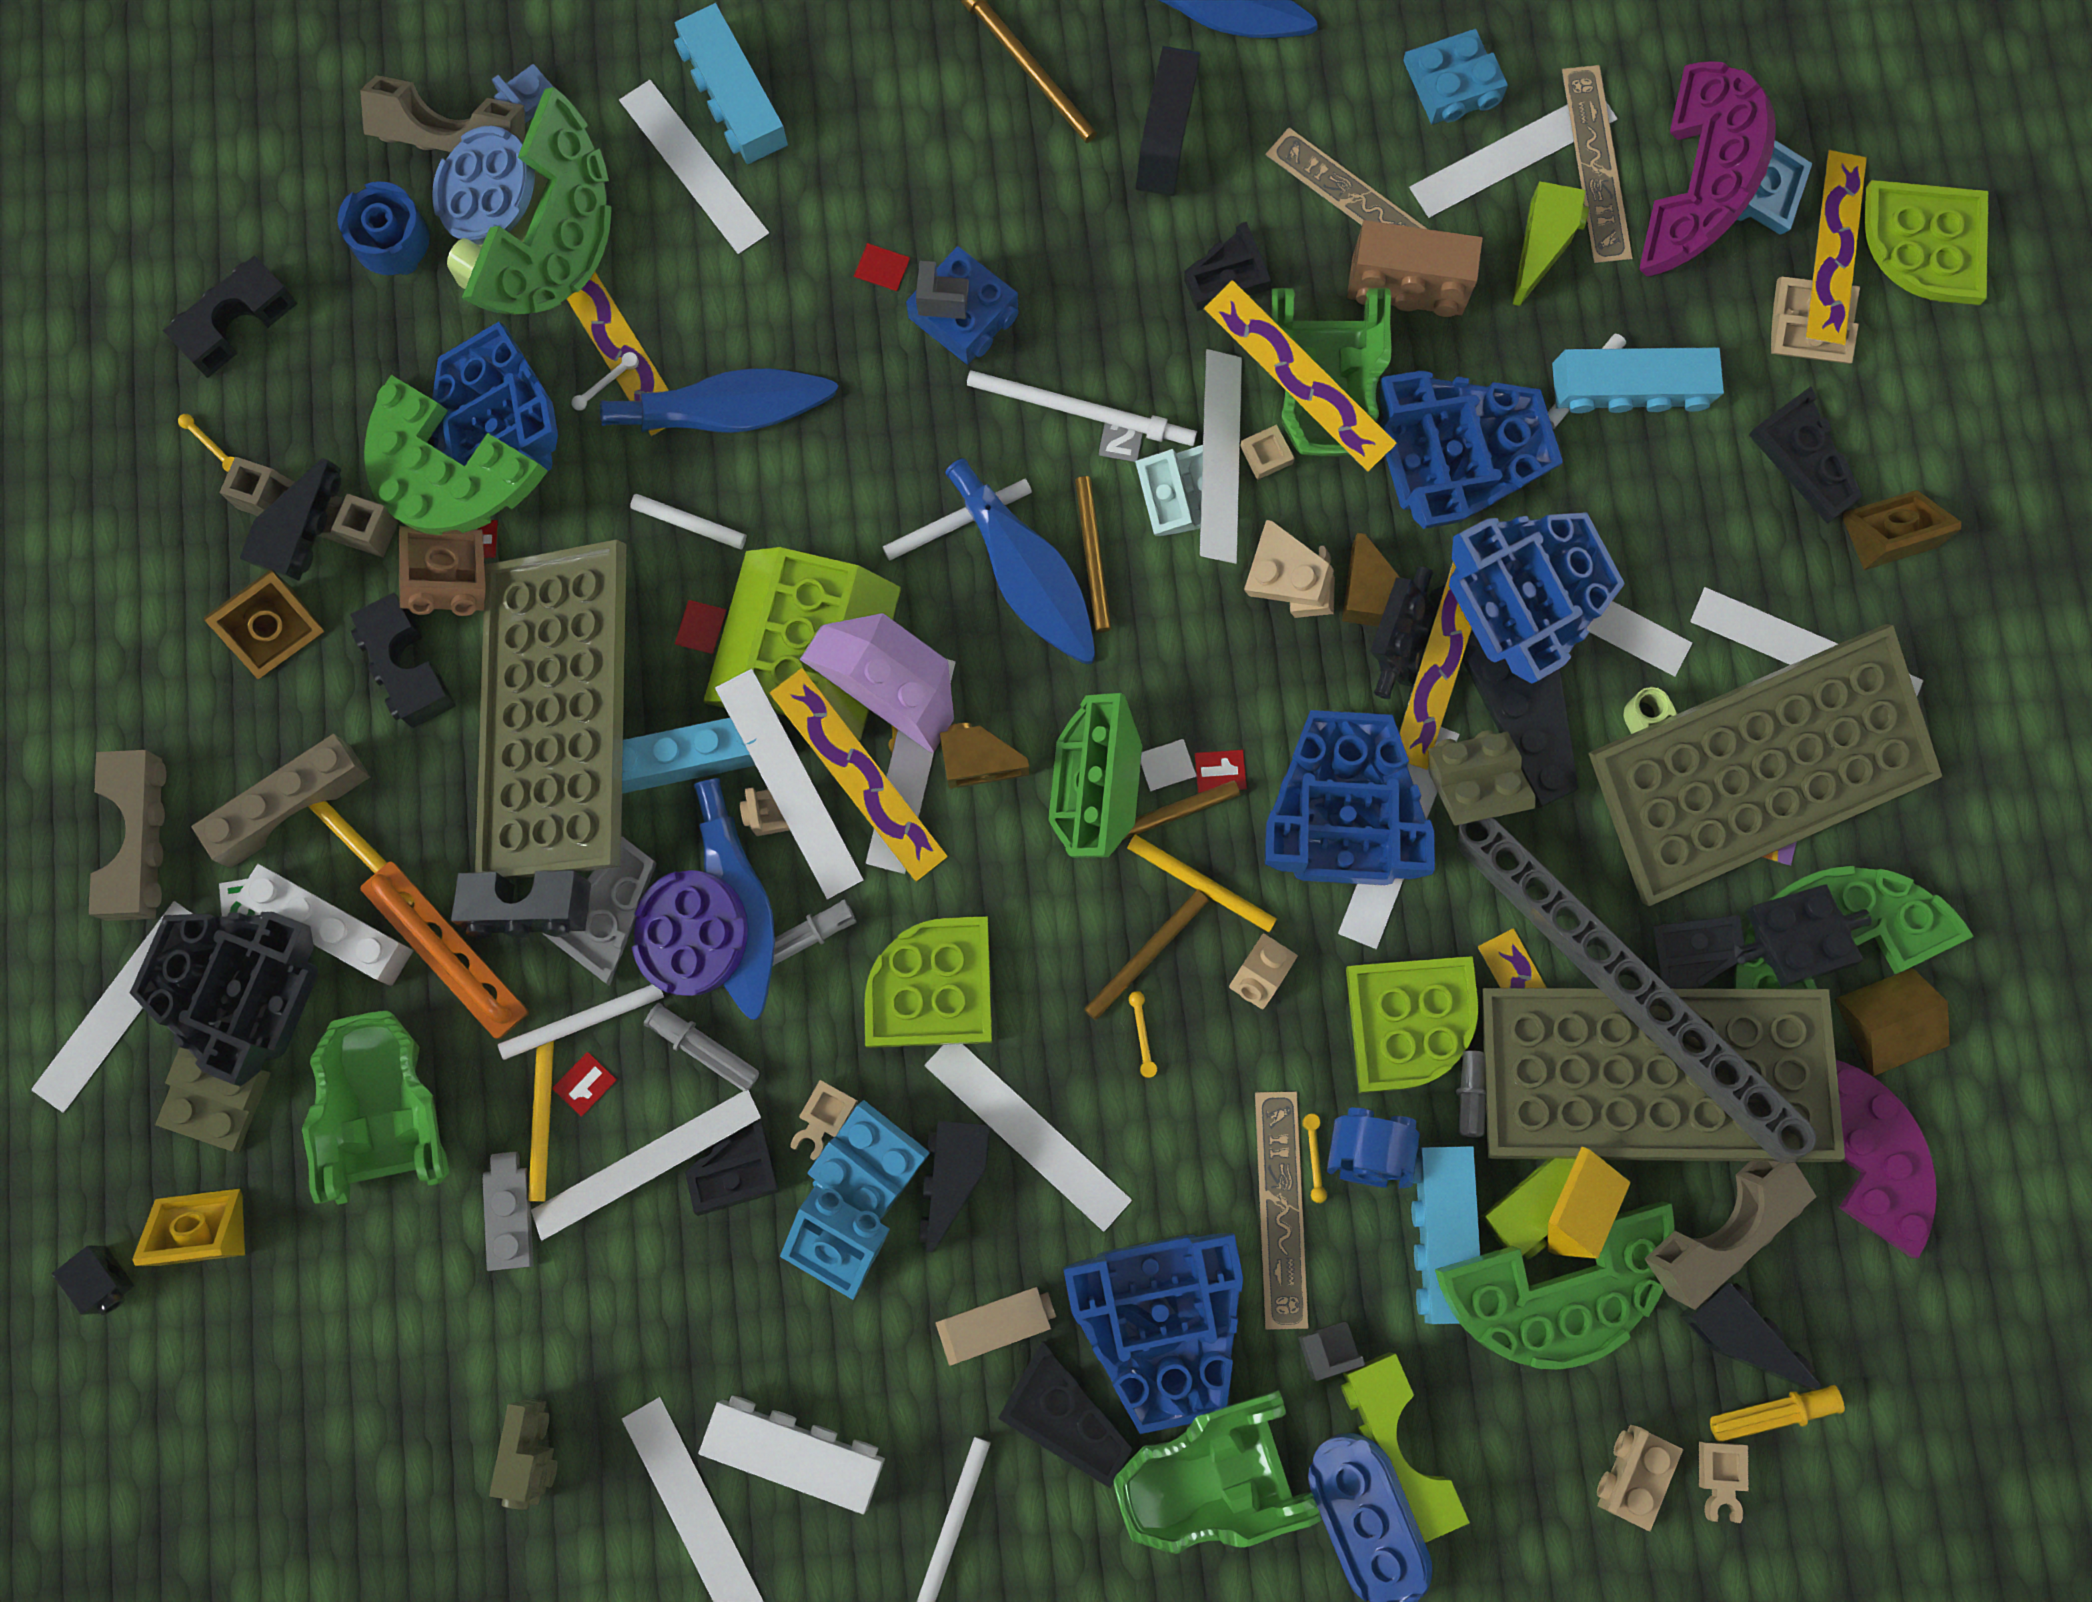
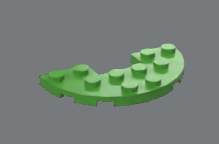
[462,87,611,315]
[364,375,548,535]
[1733,866,1974,989]
[1435,1201,1674,1369]

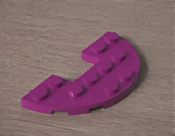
[1639,61,1776,277]
[1836,1060,1937,1258]

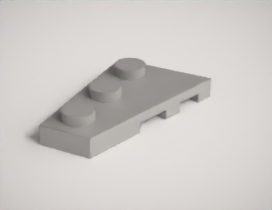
[542,837,657,986]

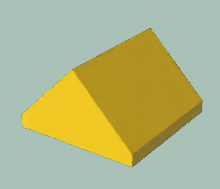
[1548,1147,1631,1259]
[132,1189,245,1266]

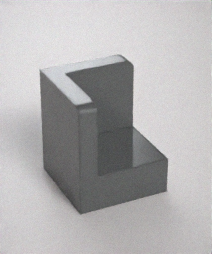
[916,261,969,319]
[1297,1322,1365,1381]

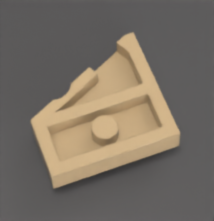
[1244,520,1334,607]

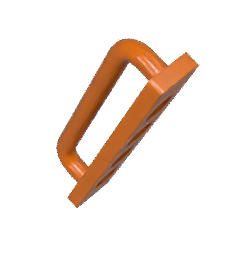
[360,862,529,1039]

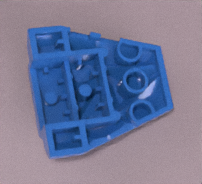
[430,321,558,471]
[1379,371,1563,529]
[1449,512,1625,684]
[1265,710,1435,886]
[1063,1233,1243,1434]

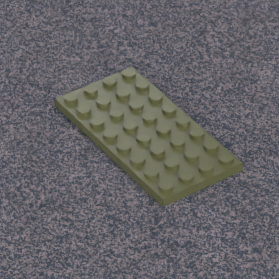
[475,539,626,880]
[1589,624,1943,906]
[1482,988,1845,1162]

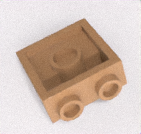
[399,526,486,616]

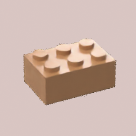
[1347,220,1483,317]

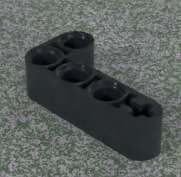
[1136,46,1201,197]

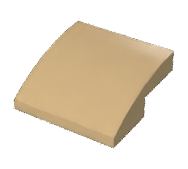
[1771,277,1860,364]

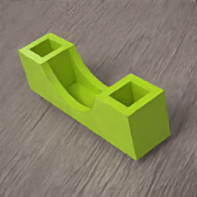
[1341,1352,1470,1543]

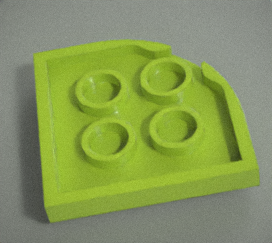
[1865,180,1988,305]
[864,916,992,1048]
[1346,956,1478,1093]

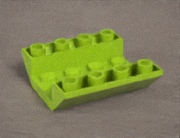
[703,547,901,740]

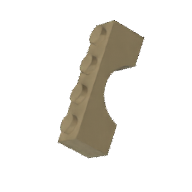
[360,75,525,152]
[219,456,399,558]
[191,733,370,869]
[89,750,166,921]
[1645,1161,1817,1310]

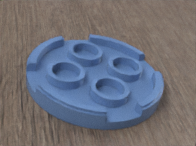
[432,126,535,245]

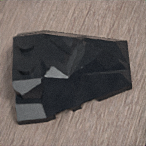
[129,912,319,1087]

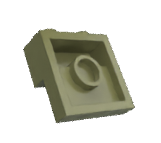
[1428,730,1535,826]
[155,1047,271,1153]
[489,1399,557,1510]

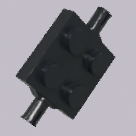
[1370,566,1437,699]
[1735,884,1872,988]

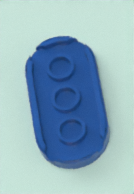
[1308,1433,1432,1602]

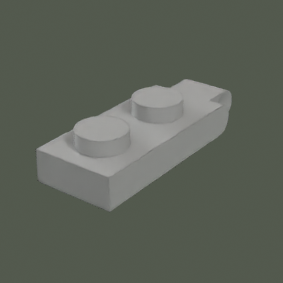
[483,1152,534,1271]

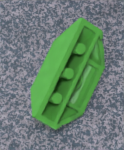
[1048,693,1142,858]

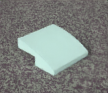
[1135,445,1203,536]

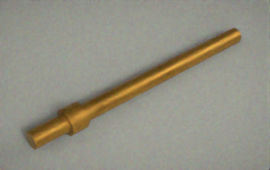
[961,0,1097,143]

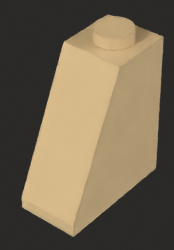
[935,1287,1056,1366]

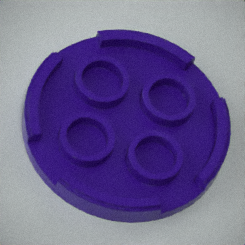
[632,870,748,996]

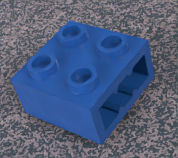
[906,246,1019,365]

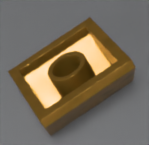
[1843,490,1961,570]
[204,570,324,679]
[1835,968,1950,1076]

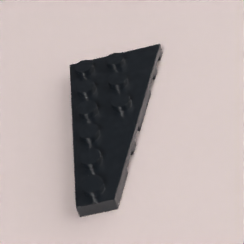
[1429,585,1579,808]

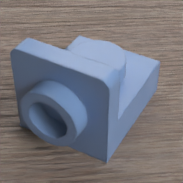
[492,64,553,123]

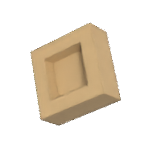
[1240,425,1294,480]

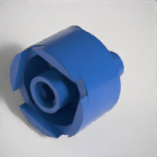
[338,181,430,275]
[1327,1107,1420,1188]

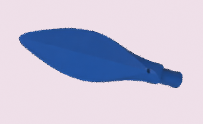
[1158,0,1317,38]
[600,369,838,433]
[945,458,1095,664]
[694,778,775,1020]

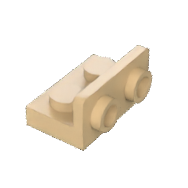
[1597,1425,1683,1531]

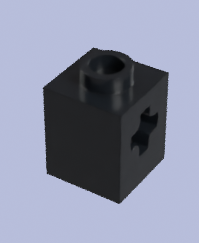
[52,1245,135,1315]

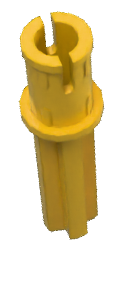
[1710,1385,1845,1442]

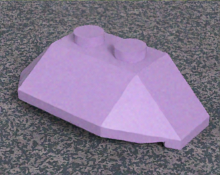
[800,613,954,753]

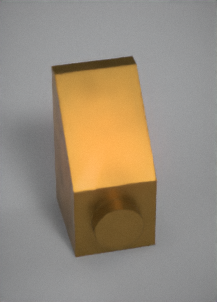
[1342,533,1400,627]
[940,723,1029,789]

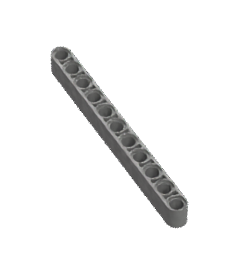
[1456,817,1816,1164]

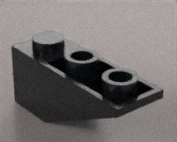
[240,458,341,581]
[919,1121,990,1252]
[1680,1282,1821,1390]

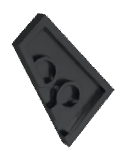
[1749,386,1862,524]
[997,1341,1132,1489]

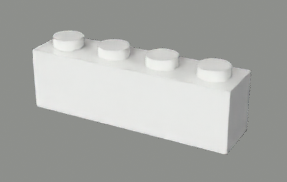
[235,864,414,986]
[698,1395,885,1514]

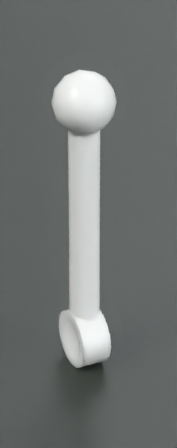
[571,352,639,411]

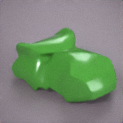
[1271,288,1391,456]
[302,1011,449,1205]
[1114,1390,1321,1554]

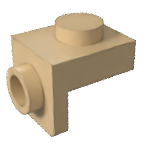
[740,788,790,836]
[1229,933,1298,1009]

